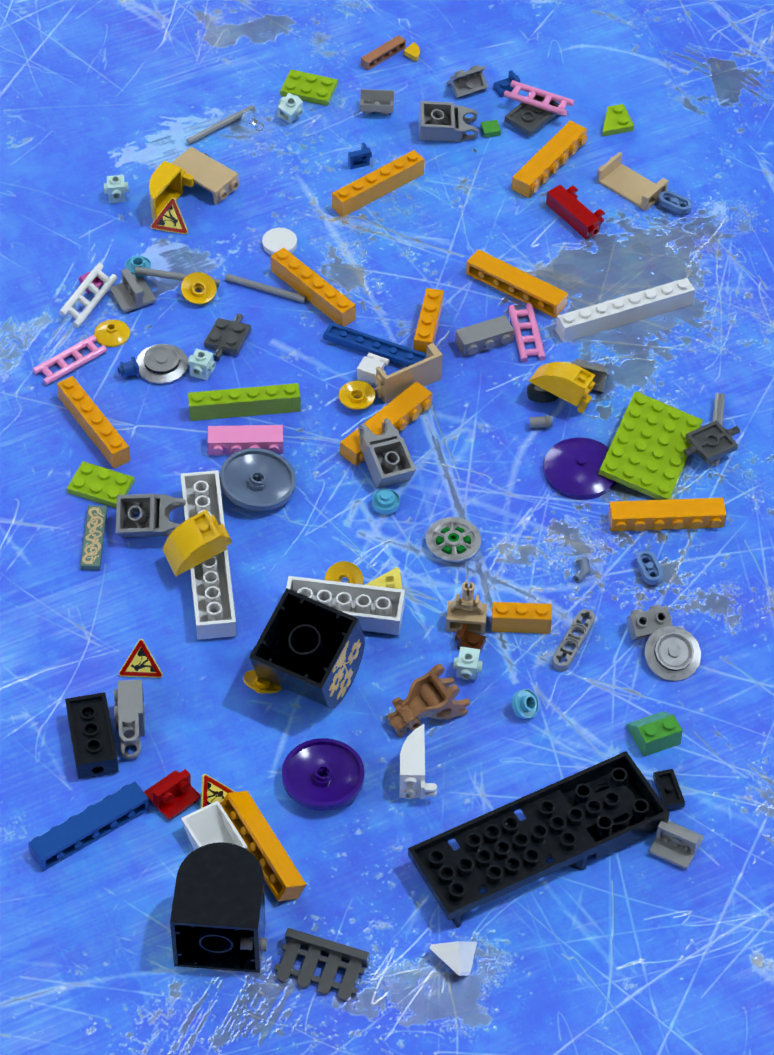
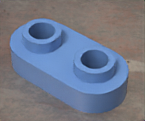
[659,191,692,214]
[636,550,663,585]

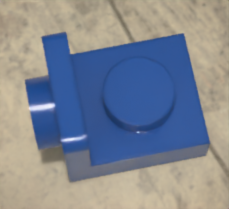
[493,70,520,98]
[348,142,372,170]

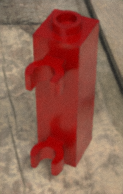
[546,185,605,239]

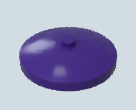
[543,437,616,500]
[282,738,365,811]

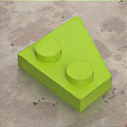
[602,104,634,137]

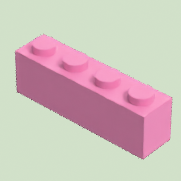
[208,425,283,456]

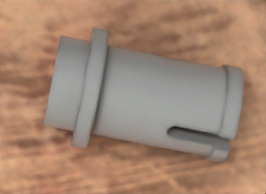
[529,414,552,429]
[240,936,267,953]

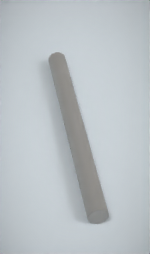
[186,105,255,145]
[134,266,220,287]
[225,274,307,303]

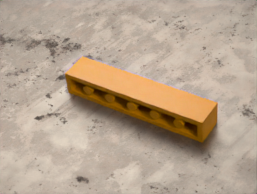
[512,120,587,198]
[332,150,425,218]
[270,247,356,326]
[466,249,568,318]
[57,376,130,469]
[340,382,432,466]
[608,498,726,532]
[221,791,307,902]

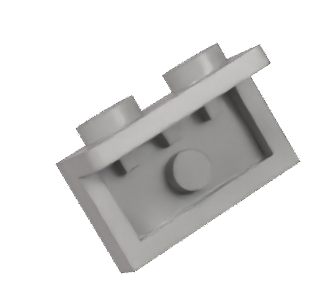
[359,89,394,114]

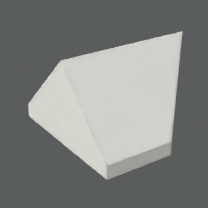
[429,941,477,976]

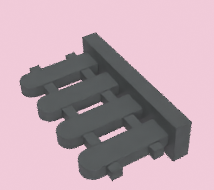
[274,928,370,1002]

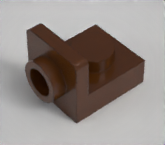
[455,624,486,653]

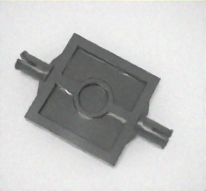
[204,313,252,361]
[683,420,740,464]

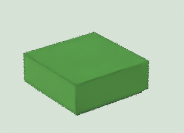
[480,120,501,138]

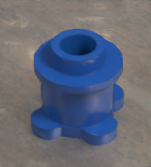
[117,356,140,379]

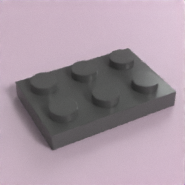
[504,95,559,137]

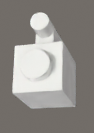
[357,353,389,387]

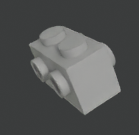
[626,604,673,641]

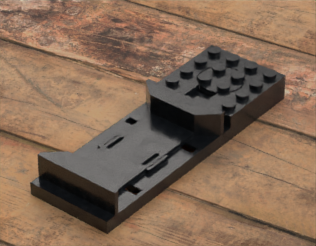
[408,751,670,928]

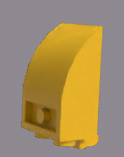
[149,161,194,221]
[528,362,595,413]
[162,510,232,577]

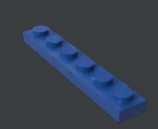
[323,322,426,367]

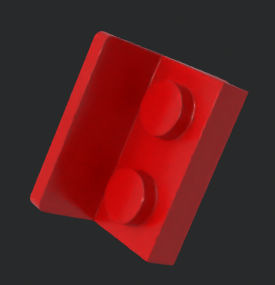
[144,769,201,820]

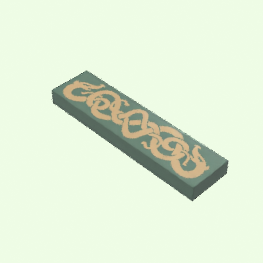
[80,505,108,570]

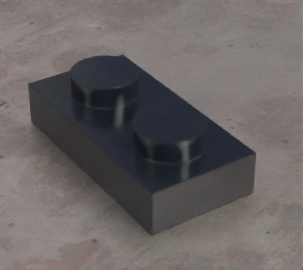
[653,769,685,810]

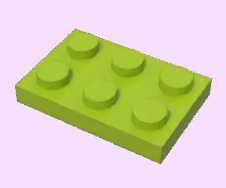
[280,69,338,106]
[67,461,135,508]

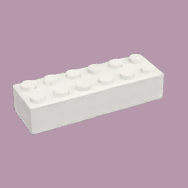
[286,576,405,635]

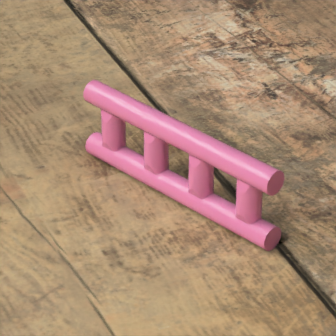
[504,80,575,117]
[508,303,546,362]
[33,335,107,385]

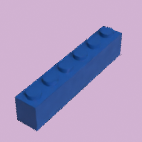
[28,782,150,872]

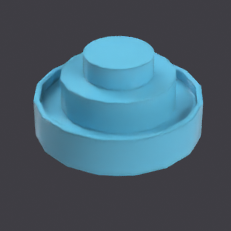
[125,256,151,278]
[372,489,400,514]
[512,689,539,719]

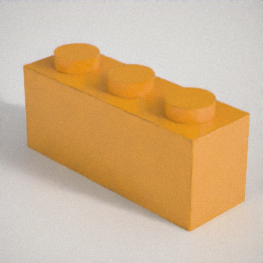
[491,602,552,634]

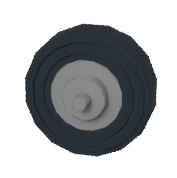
[527,383,559,403]

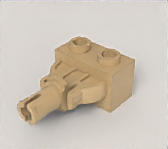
[446,581,487,634]

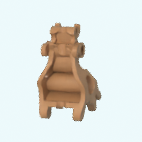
[386,664,470,737]

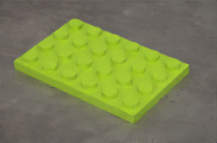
[598,391,703,500]

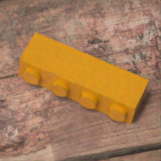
[414,288,444,354]

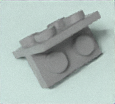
[446,65,488,98]
[110,268,156,313]
[571,359,610,392]
[649,820,704,869]

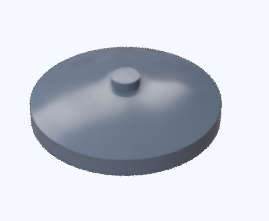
[220,448,296,511]

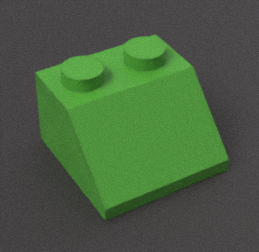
[626,711,683,757]

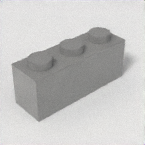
[455,315,514,357]

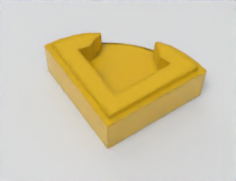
[403,42,420,62]

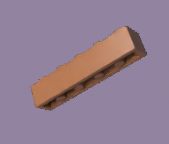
[361,35,406,71]

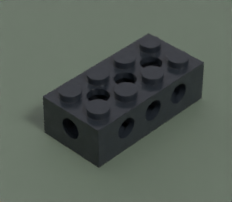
[65,692,119,779]

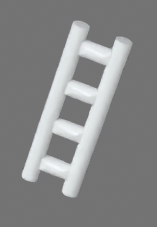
[59,263,118,328]

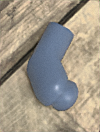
[573,556,591,583]

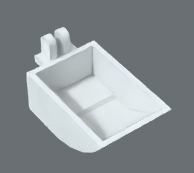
[399,724,437,799]
[181,801,248,850]

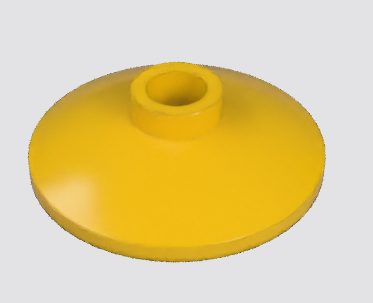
[181,272,217,305]
[94,319,130,347]
[339,381,376,410]
[325,561,364,585]
[243,670,282,694]

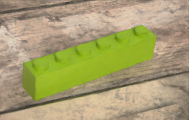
[188,383,301,421]

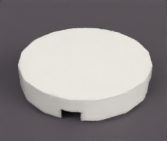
[262,227,297,255]

